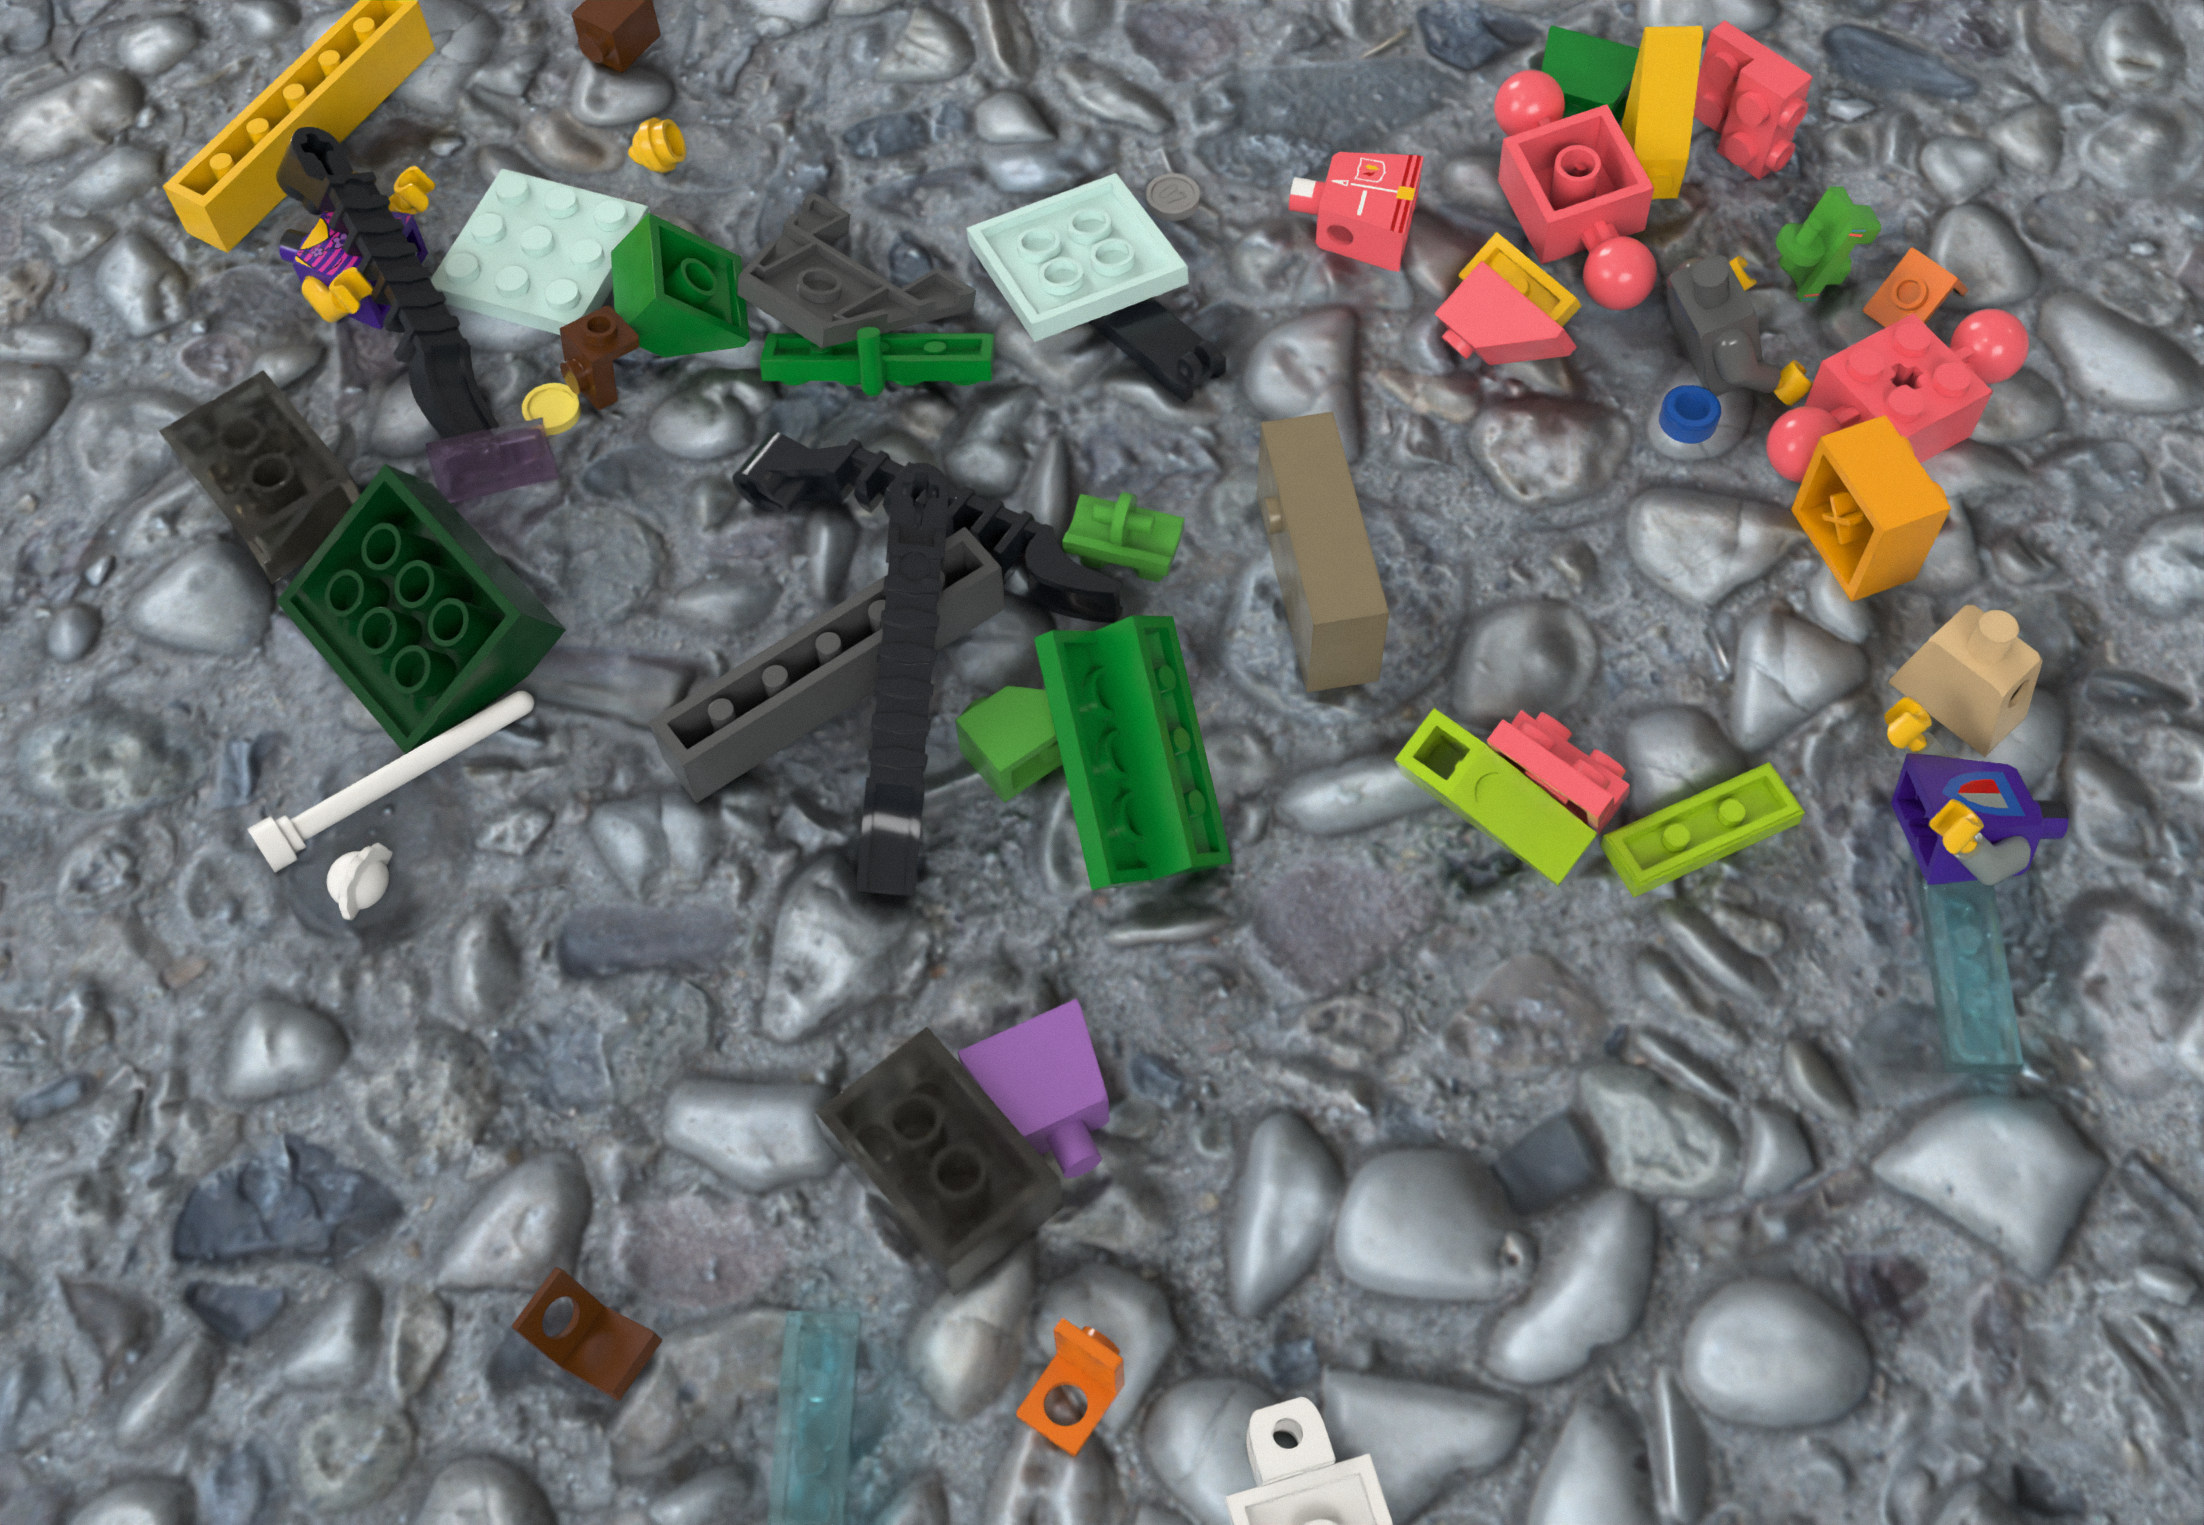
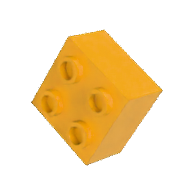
[1791,415,1951,602]

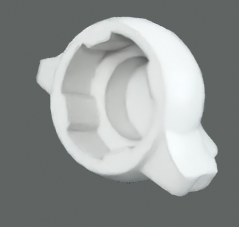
[326,843,393,920]

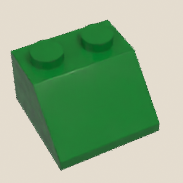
[611,213,750,358]

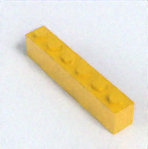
[163,0,436,253]

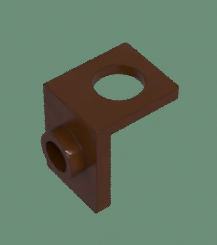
[512,1267,662,1401]

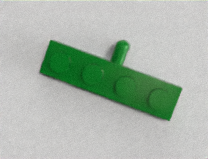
[760,327,995,397]

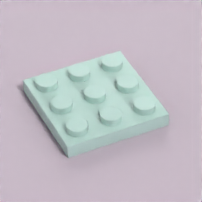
[430,169,650,335]
[966,173,1189,342]

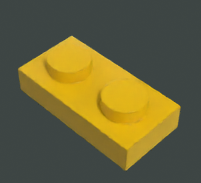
[1458,232,1582,327]

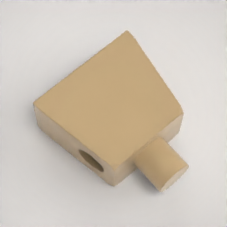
[1888,604,2043,757]

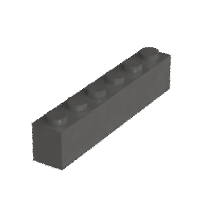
[649,527,1006,803]

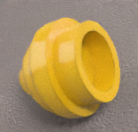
[628,118,686,173]

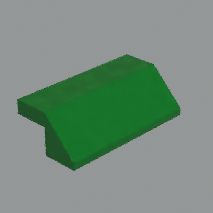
[1034,615,1232,890]

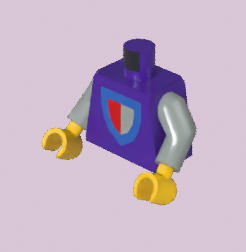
[1884,697,2069,885]

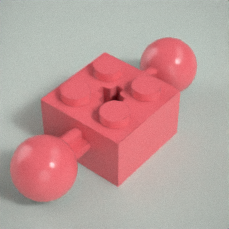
[1494,70,1657,311]
[1766,309,2029,483]

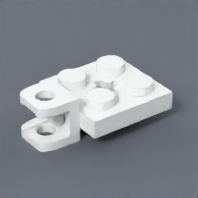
[1225,1397,1393,1525]

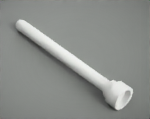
[247,691,534,872]

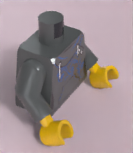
[1667,255,1813,406]

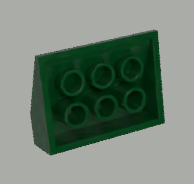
[276,464,566,754]

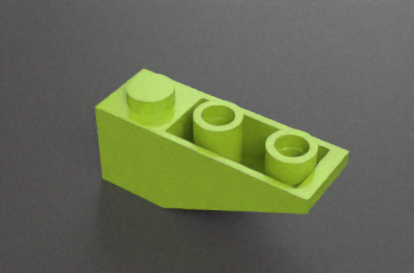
[1394,708,1597,887]

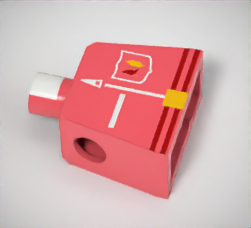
[1289,152,1424,272]

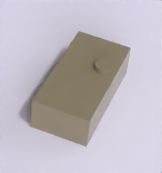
[1256,411,1389,693]

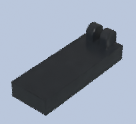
[1088,298,1226,403]

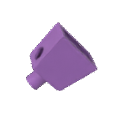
[958,998,1110,1178]

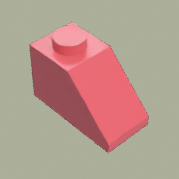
[1434,261,1577,365]

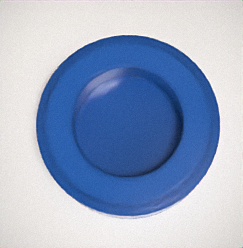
[1659,385,1722,444]

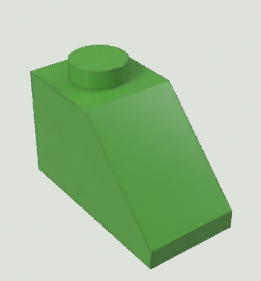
[955,686,1062,803]

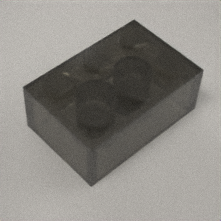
[159,370,361,584]
[815,1027,1064,1296]

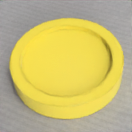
[522,383,581,435]

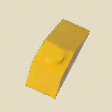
[1621,26,1703,199]

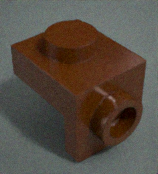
[559,306,640,411]

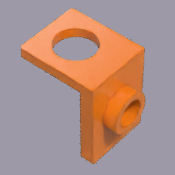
[1862,247,1969,328]
[1016,1318,1125,1457]

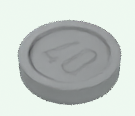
[1146,173,1200,221]

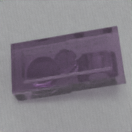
[425,417,559,503]

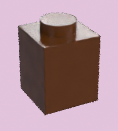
[571,0,661,73]

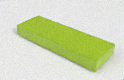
[1600,762,1805,898]

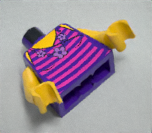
[279,166,436,329]

